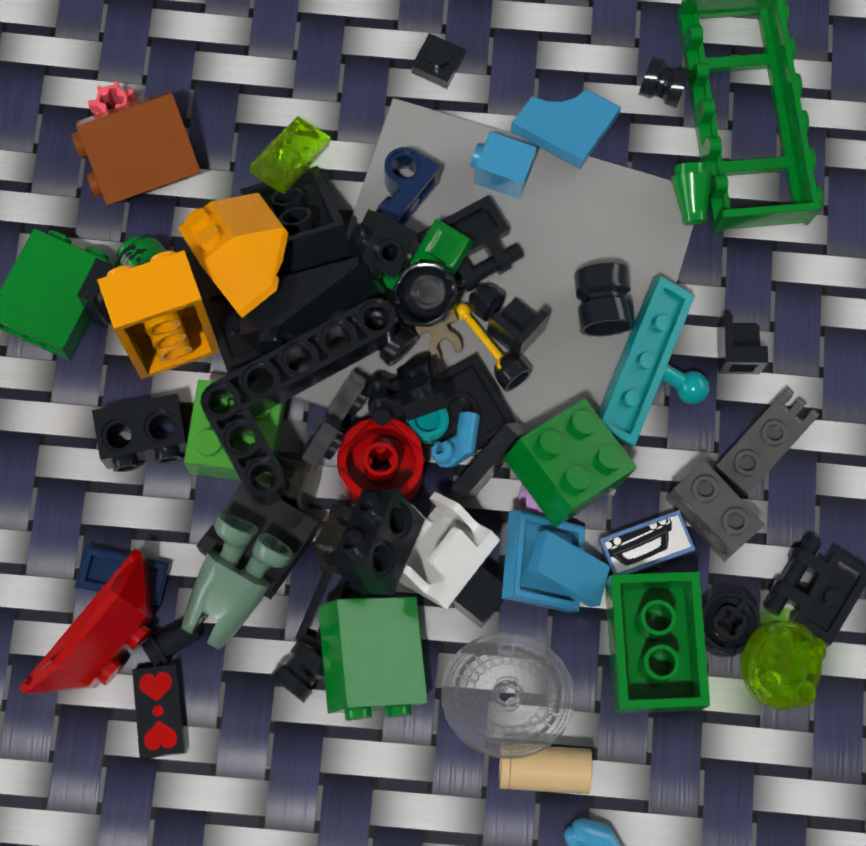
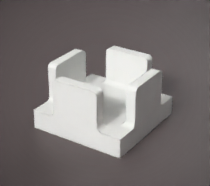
[399,492,500,610]

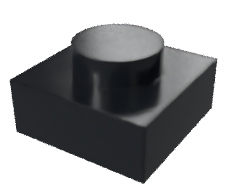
[411,33,465,89]

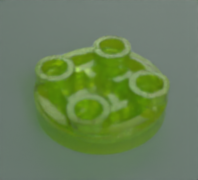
[742,620,826,710]

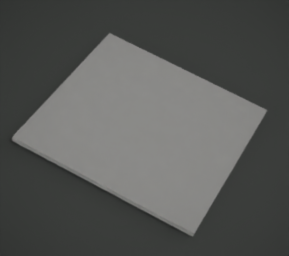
[293,98,694,496]

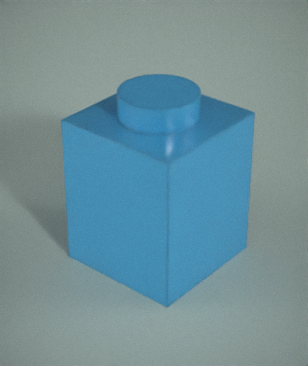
[470,131,537,199]

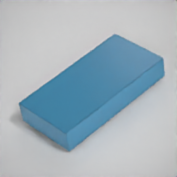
[526,530,610,607]

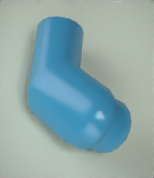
[431,412,480,468]
[564,818,621,846]

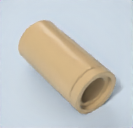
[499,743,592,794]

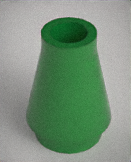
[671,162,712,225]

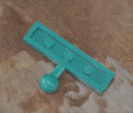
[598,276,710,447]

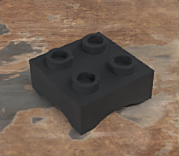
[196,480,320,600]

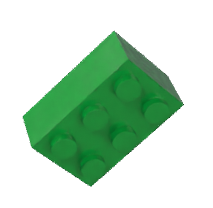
[605,572,710,714]

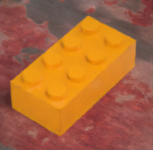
[97,250,220,379]

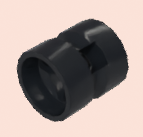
[574,263,635,337]

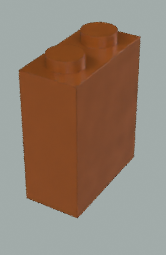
[71,89,201,206]

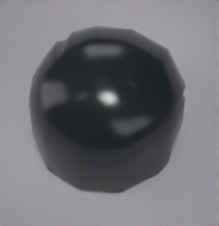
[393,262,458,327]

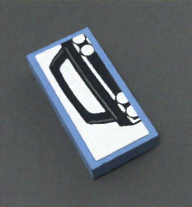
[598,510,695,575]

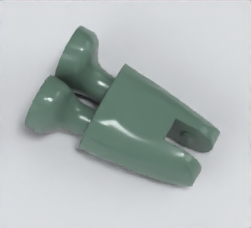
[181,513,293,650]

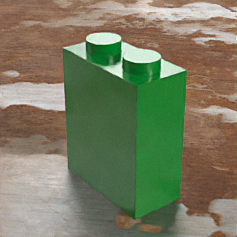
[0,228,110,361]
[318,597,428,721]

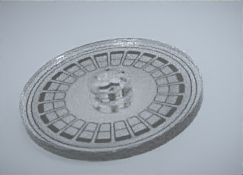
[441,633,574,759]

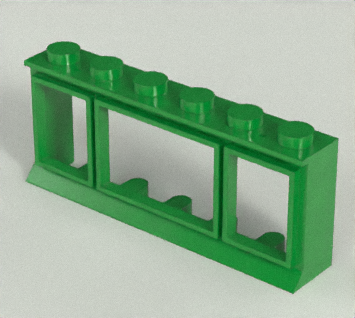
[677,0,823,234]

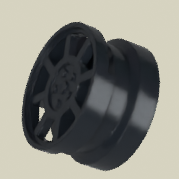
[702,592,761,657]

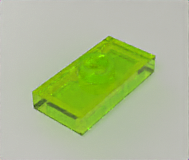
[250,116,331,194]

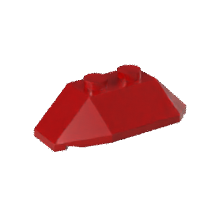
[18,548,154,694]

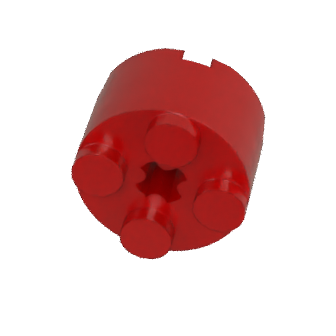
[337,418,424,504]

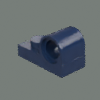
[376,147,440,226]

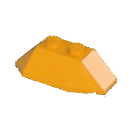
[178,193,288,318]

